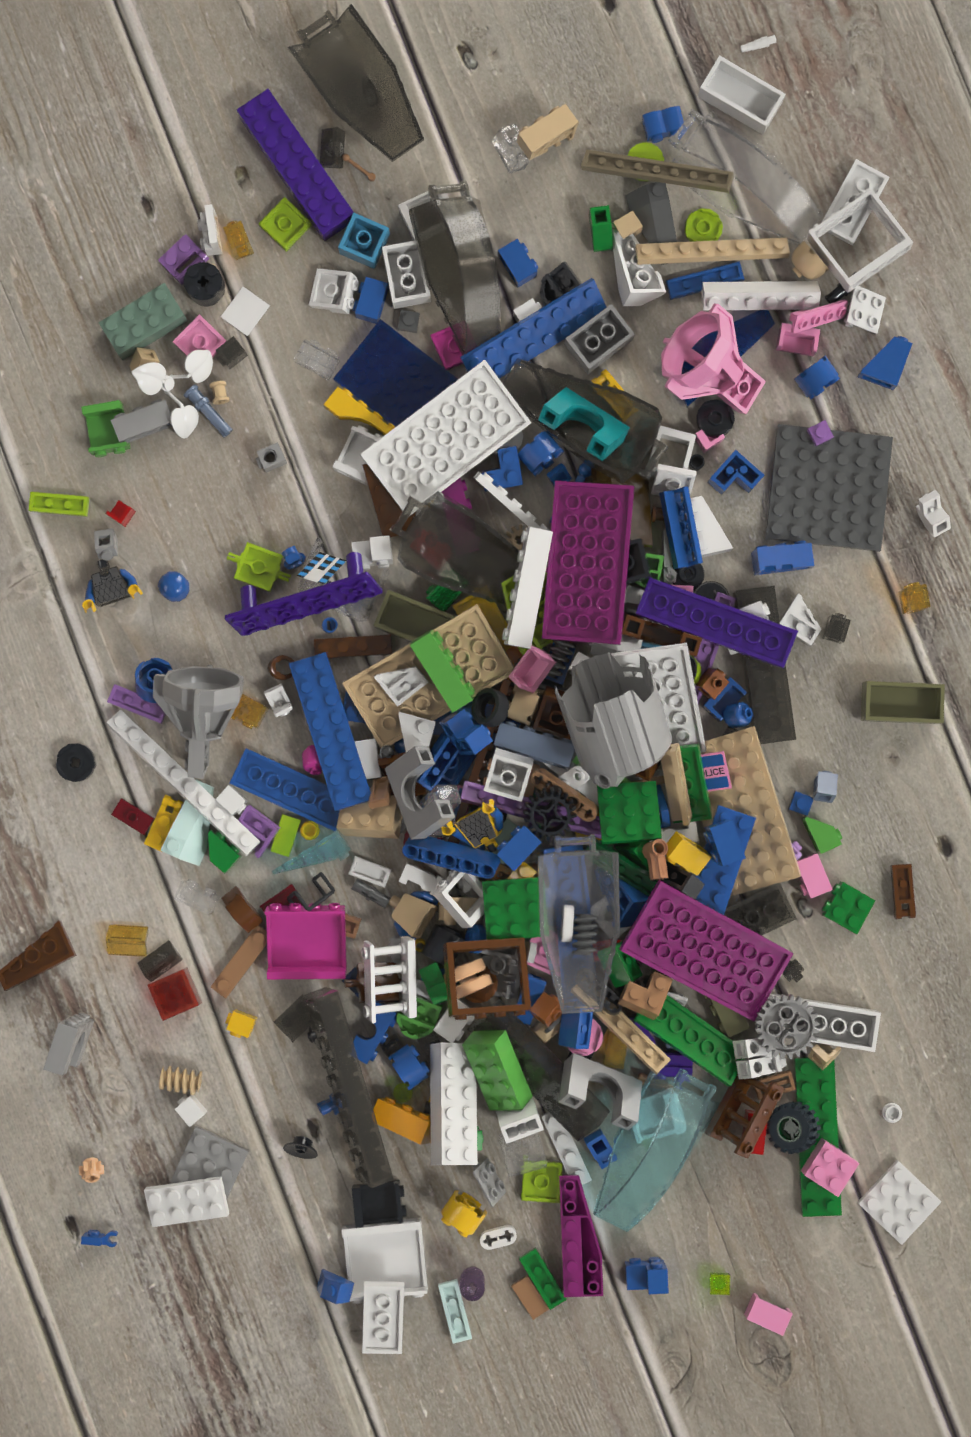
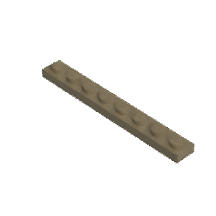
[581,150,734,193]

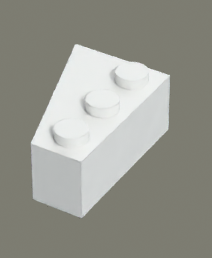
[682,496,733,559]

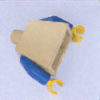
[389,891,439,952]

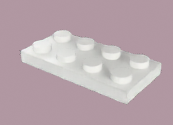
[821,159,890,245]
[144,1176,229,1227]
[362,1281,404,1354]

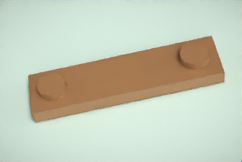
[211,925,267,999]

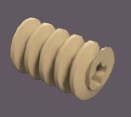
[159,1066,202,1095]

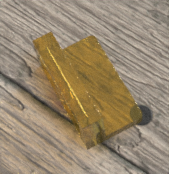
[106,925,149,957]

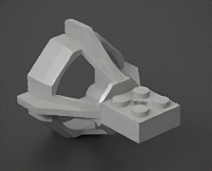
[153,665,244,778]

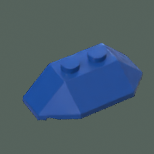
[417,731,476,793]

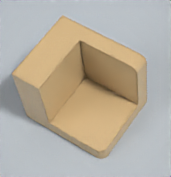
[612,211,643,239]
[130,347,160,371]
[808,1043,842,1070]

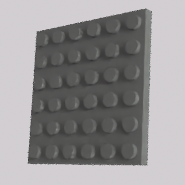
[765,424,893,552]

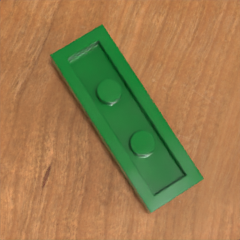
[519,1247,567,1310]

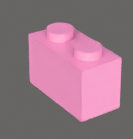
[797,853,833,899]

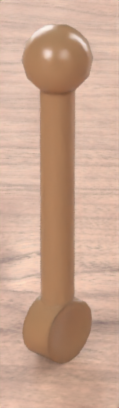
[342,154,376,182]

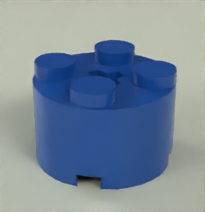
[794,355,840,400]
[518,431,564,477]
[135,658,173,703]
[388,1044,430,1090]

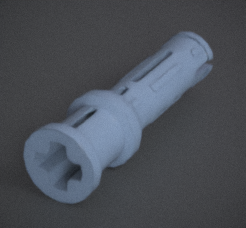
[184,384,233,438]

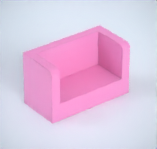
[776,323,820,356]
[508,645,556,693]
[744,1293,792,1336]

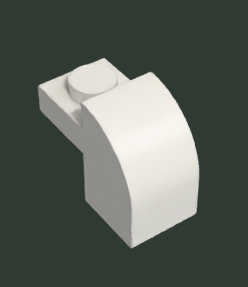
[916,490,951,537]

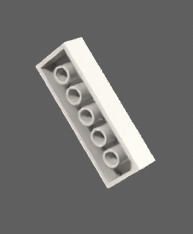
[755,994,881,1052]
[430,1042,477,1166]

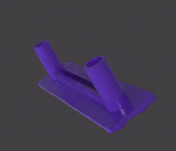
[225,552,383,636]

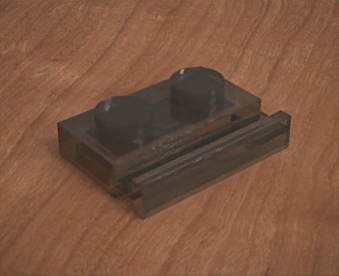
[274,994,322,1043]

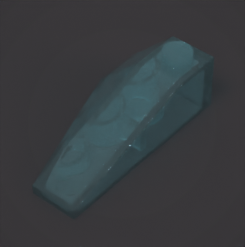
[272,830,352,874]

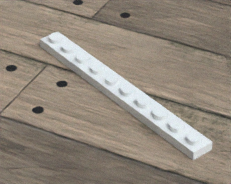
[106,709,260,856]

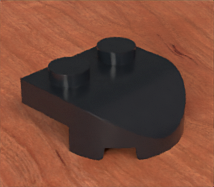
[540,261,581,305]

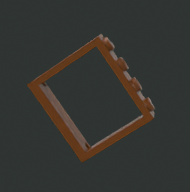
[443,938,531,1020]

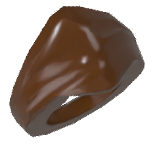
[267,655,295,680]

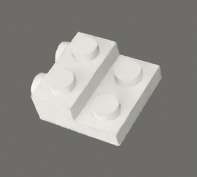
[197,204,223,256]
[309,268,359,314]

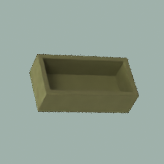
[373,590,456,642]
[861,681,945,724]

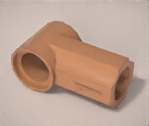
[642,839,668,880]

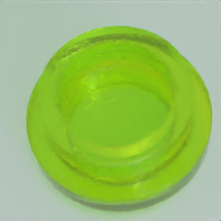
[393,1082,413,1103]

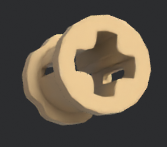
[209,381,230,405]

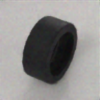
[471,688,509,727]

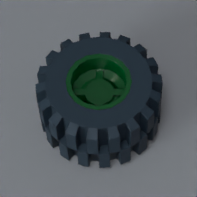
[766,1101,821,1154]

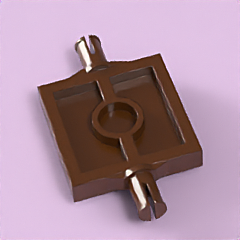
[344,962,402,1003]

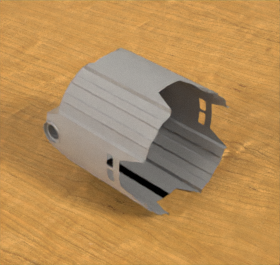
[554,652,672,789]

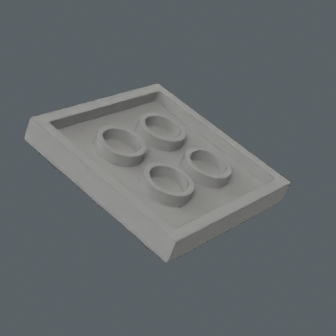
[171,1126,249,1200]

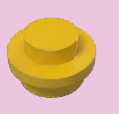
[300,821,320,840]

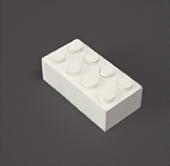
[697,56,786,135]

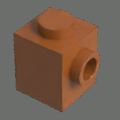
[695,668,729,700]
[530,992,562,1027]

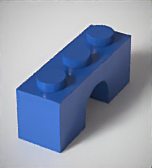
[347,1003,397,1064]

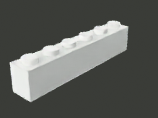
[701,281,821,310]
[502,527,553,649]

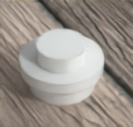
[882,1103,902,1123]

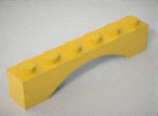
[324,387,395,436]

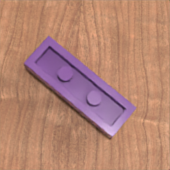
[107,684,166,724]

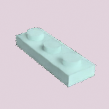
[438,1279,472,1344]

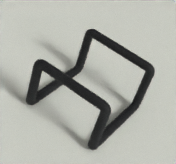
[287,872,335,911]

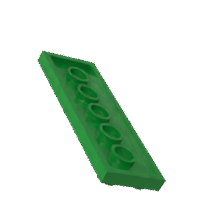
[634,995,746,1086]

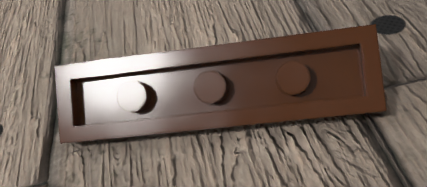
[314,635,392,658]

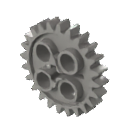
[754,994,820,1059]

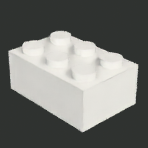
[382,240,431,309]

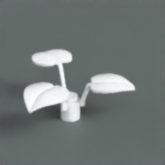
[131,350,213,439]

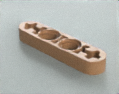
[531,768,599,822]

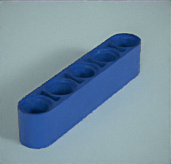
[402,836,500,879]

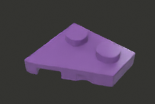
[238,805,280,858]

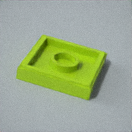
[258,197,313,252]
[521,1160,563,1203]

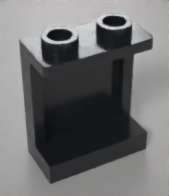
[352,1180,407,1228]

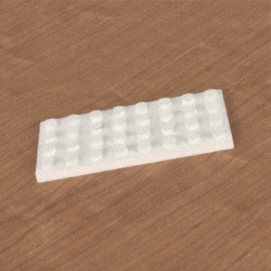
[360,360,531,517]

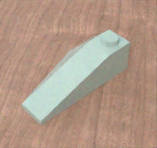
[160,779,214,866]

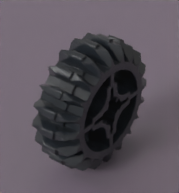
[523,787,577,840]

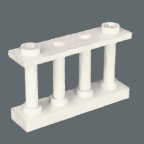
[361,936,417,1023]

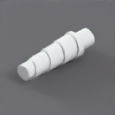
[740,35,776,53]

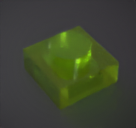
[709,1273,730,1295]

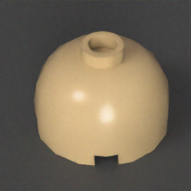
[792,241,829,280]

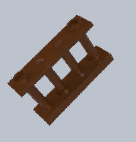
[705,1074,785,1159]

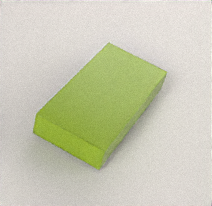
[270,814,301,857]

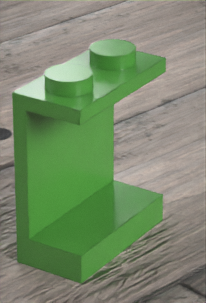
[81,400,130,457]

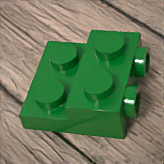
[822,881,876,934]

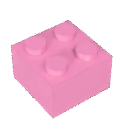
[801,1138,859,1197]

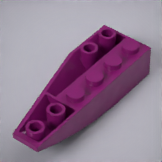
[559,1175,604,1297]

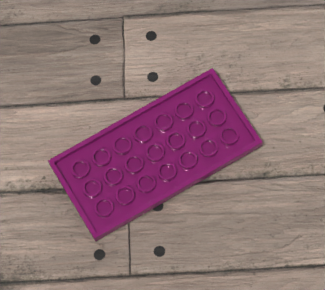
[542,481,635,645]
[619,880,794,1021]

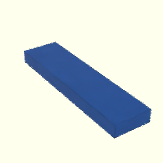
[665,261,745,300]

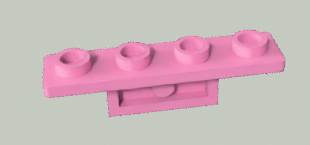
[789,299,848,333]

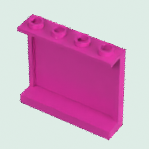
[265,903,347,980]

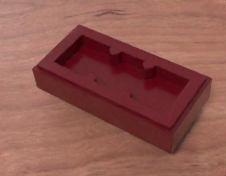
[111,798,155,835]

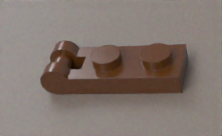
[890,864,916,920]

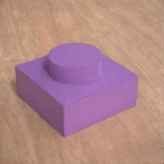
[807,420,834,447]

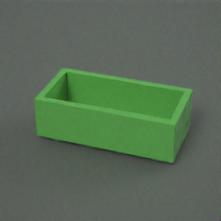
[410,629,475,713]
[462,1030,533,1111]

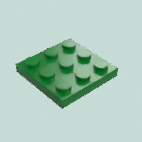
[597,781,662,844]
[482,876,546,940]

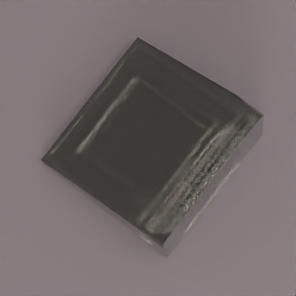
[380,1034,404,1063]

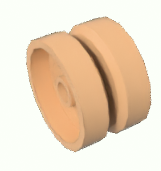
[443,958,493,1000]

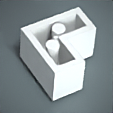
[352,536,393,570]

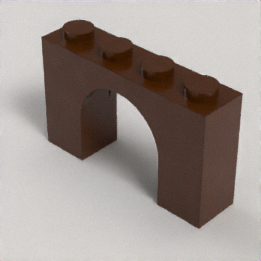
[622,614,702,657]

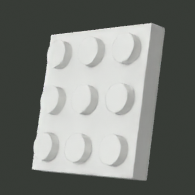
[857,1160,941,1245]

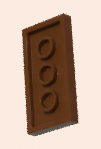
[362,463,420,538]

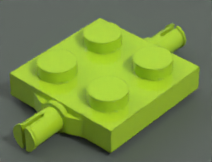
[227,542,291,592]

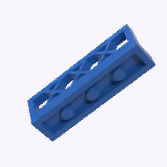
[659,486,703,569]

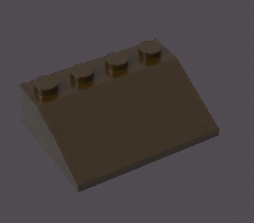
[590,468,653,547]

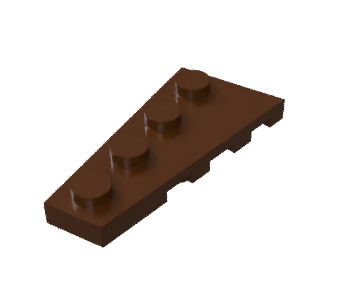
[0,920,77,991]

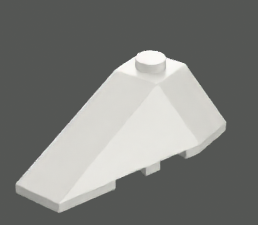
[612,229,666,306]

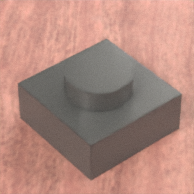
[398,310,420,333]

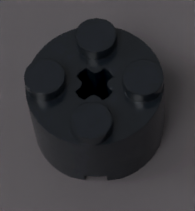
[184,262,225,307]

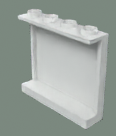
[342,1217,428,1304]

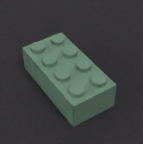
[98,283,188,360]

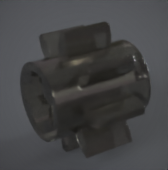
[782,959,804,983]

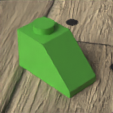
[801,817,842,854]

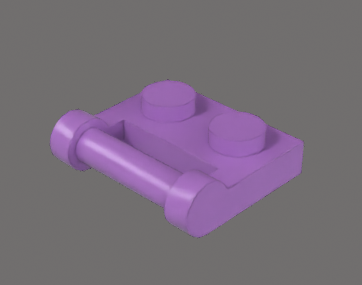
[158,234,209,285]

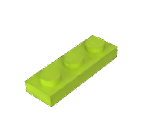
[28,492,89,517]

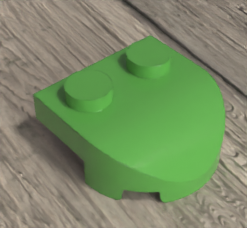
[397,995,443,1039]

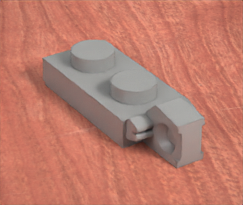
[662,528,677,583]

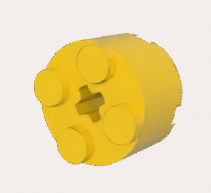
[441,1190,487,1238]

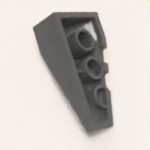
[626,182,677,265]

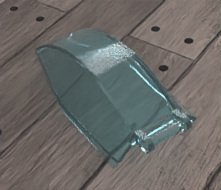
[593,1069,720,1232]

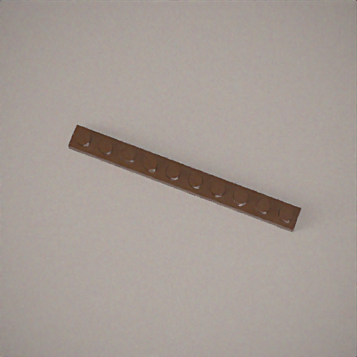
[448,679,513,844]

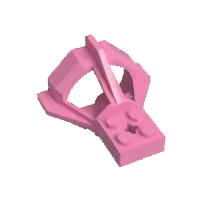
[661,304,766,414]

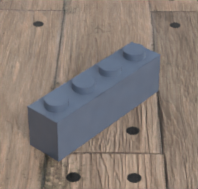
[493,721,575,770]

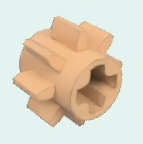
[79,1158,104,1183]

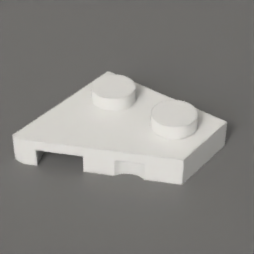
[779,593,822,646]
[374,666,429,707]
[398,712,436,752]

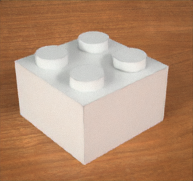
[484,748,534,802]

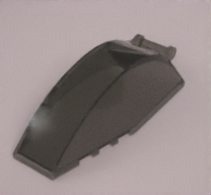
[288,4,424,162]
[409,181,501,356]

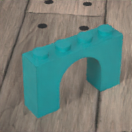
[538,387,630,461]

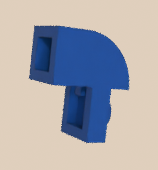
[583,1128,619,1169]

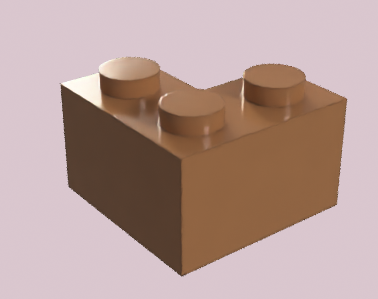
[618,972,673,1020]

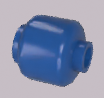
[723,702,753,728]

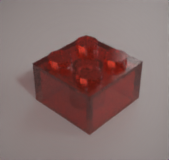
[148,967,202,1021]

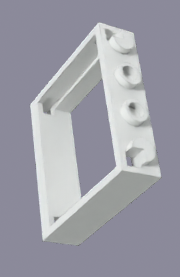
[806,189,913,293]

